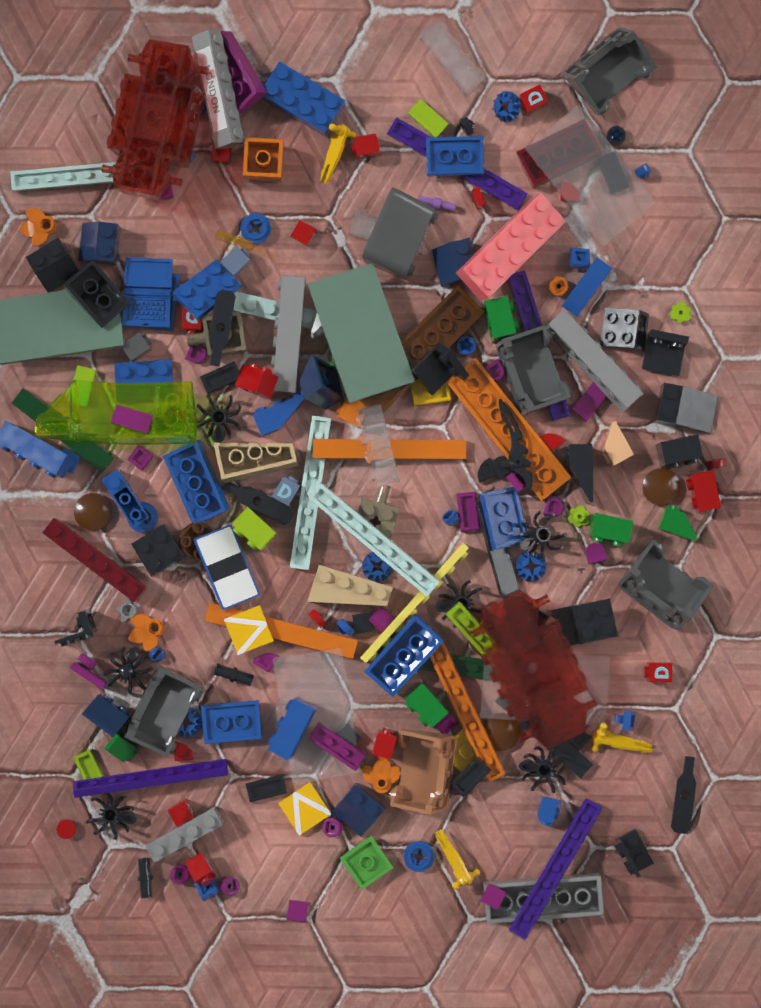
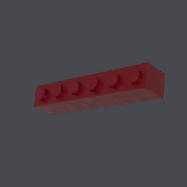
[42,518,148,603]

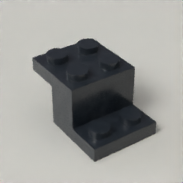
[551,598,618,648]

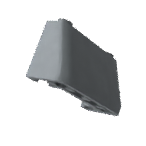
[563,27,657,115]
[362,187,438,280]
[496,325,571,416]
[618,539,713,630]
[124,664,203,757]

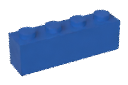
[0,420,74,478]

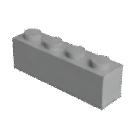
[145,806,224,863]

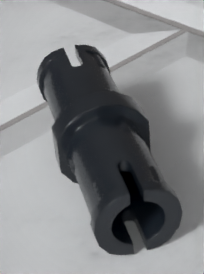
[214,663,254,686]
[137,858,153,898]

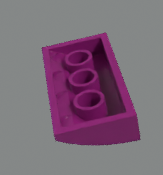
[221,31,267,114]

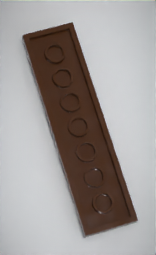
[359,285,485,419]

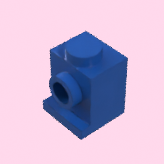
[537,796,562,826]

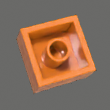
[243,137,284,182]

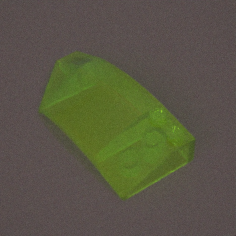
[35,380,197,445]

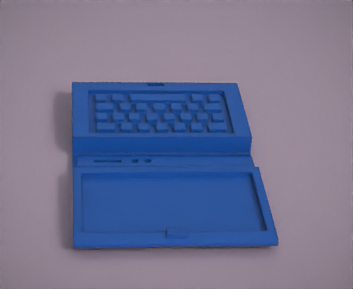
[122,257,173,328]

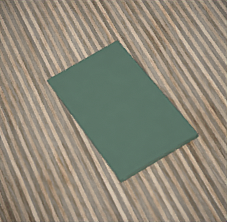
[307,263,415,403]
[0,282,125,365]

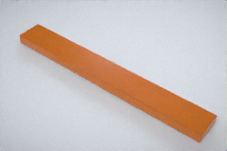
[313,439,466,459]
[205,602,358,659]
[430,635,506,783]

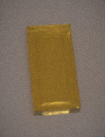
[215,230,254,252]

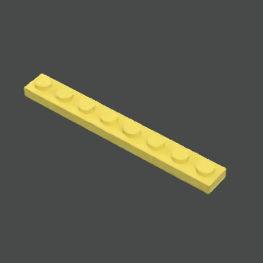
[360,543,469,663]

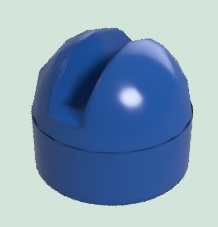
[634,163,651,179]
[442,509,459,526]
[149,647,165,662]

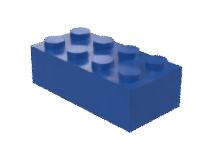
[261,61,345,137]

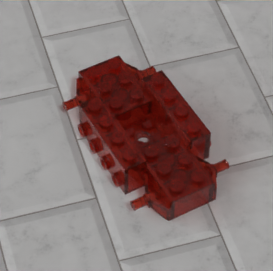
[101,39,209,200]
[470,589,598,748]

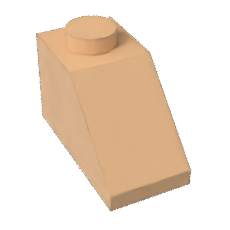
[602,421,634,466]

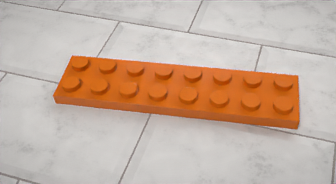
[446,358,571,501]

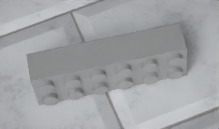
[483,873,604,924]

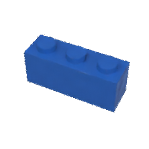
[268,697,318,761]

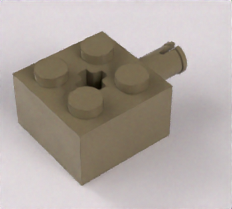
[186,311,247,358]
[352,483,399,540]

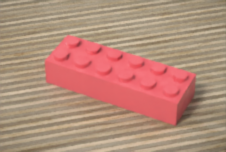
[456,193,566,301]

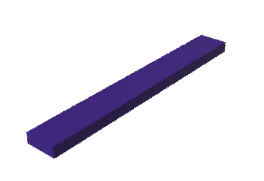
[387,117,528,211]
[507,270,570,421]
[73,759,228,798]
[508,798,602,941]

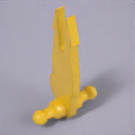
[320,123,356,184]
[591,723,653,753]
[435,829,480,889]

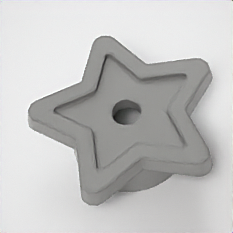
[115,598,140,622]

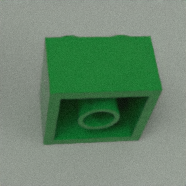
[483,296,519,343]
[587,513,634,547]
[405,682,449,728]

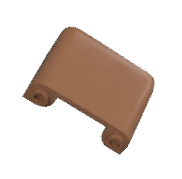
[389,729,457,816]

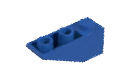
[253,391,305,437]
[102,469,150,528]

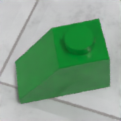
[657,505,697,542]
[104,732,138,762]

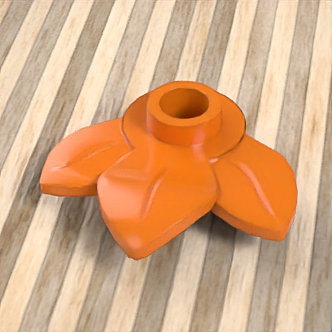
[19,208,57,246]
[128,614,165,651]
[362,757,401,794]

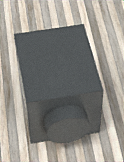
[122,332,152,362]

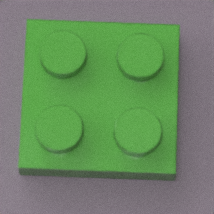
[340,835,393,890]

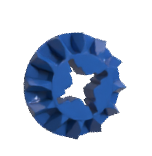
[492,91,521,122]
[240,213,271,244]
[128,502,158,533]
[516,551,546,582]
[362,552,393,582]
[177,707,202,738]
[404,841,434,872]

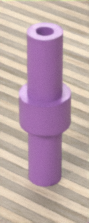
[418,195,456,211]

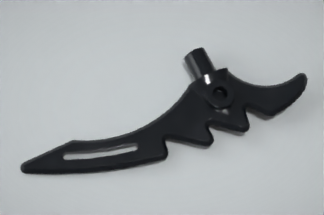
[499,399,533,491]

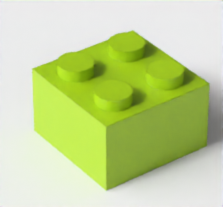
[232,507,278,551]

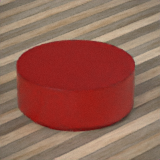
[706,458,726,469]
[308,609,326,628]
[56,819,76,839]

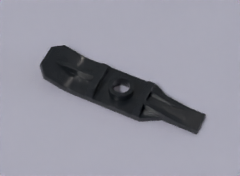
[209,290,236,367]
[222,482,294,525]
[671,756,696,834]

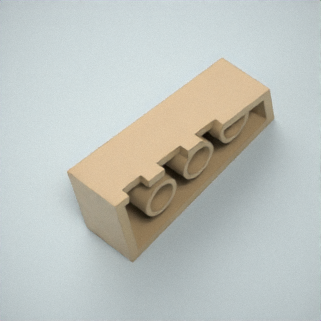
[213,443,298,483]
[308,565,393,606]

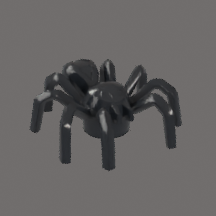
[196,394,241,443]
[517,510,567,559]
[436,580,486,628]
[103,646,153,696]
[519,746,568,793]
[86,793,137,840]

